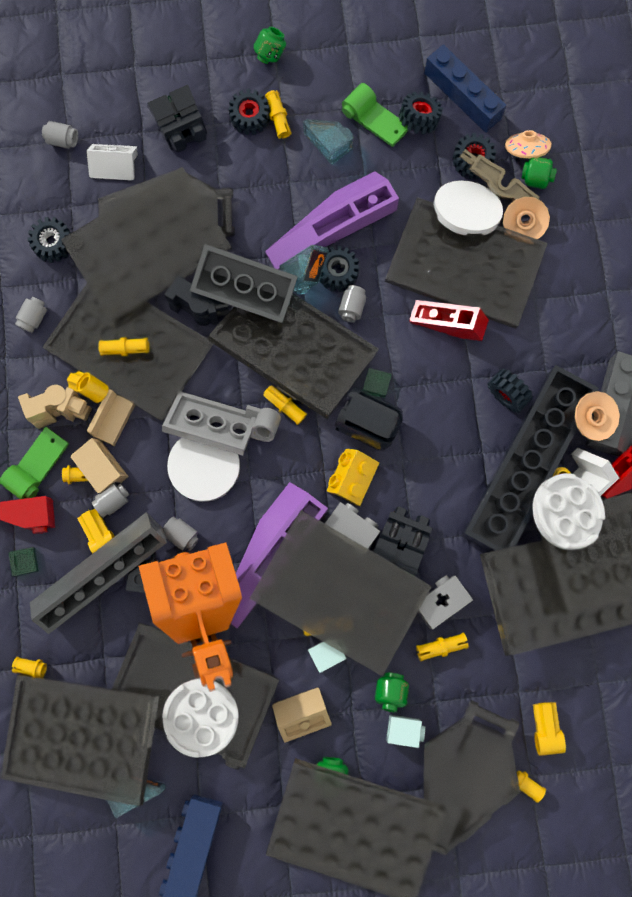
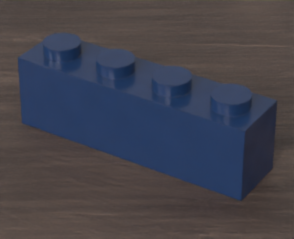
[424,44,506,133]
[159,794,223,897]

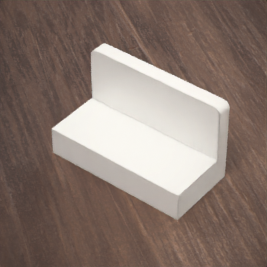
[87,144,137,180]
[571,448,619,496]

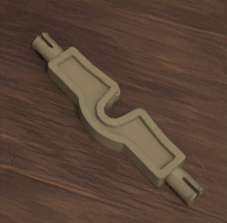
[460,149,549,209]

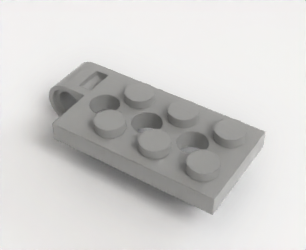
[162,391,281,455]

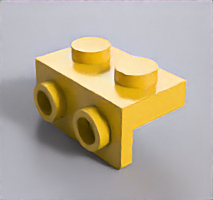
[327,449,379,506]

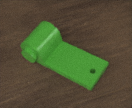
[342,83,409,147]
[0,427,70,499]

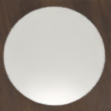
[433,181,503,236]
[168,438,240,502]
[533,473,605,550]
[162,679,239,758]

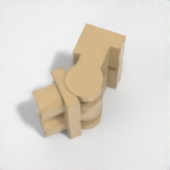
[18,385,92,429]

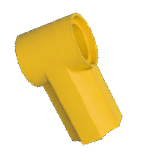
[67,371,109,403]
[77,509,115,554]
[533,702,566,756]

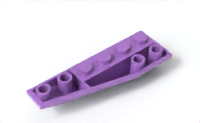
[265,171,399,270]
[231,482,328,629]

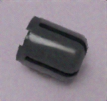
[335,386,403,451]

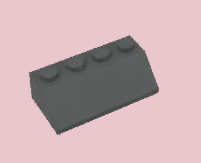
[190,244,298,323]
[585,351,632,457]

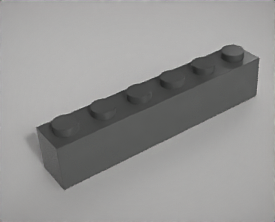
[30,512,167,634]

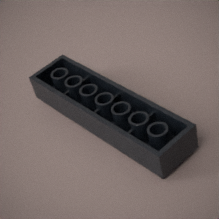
[461,365,599,560]

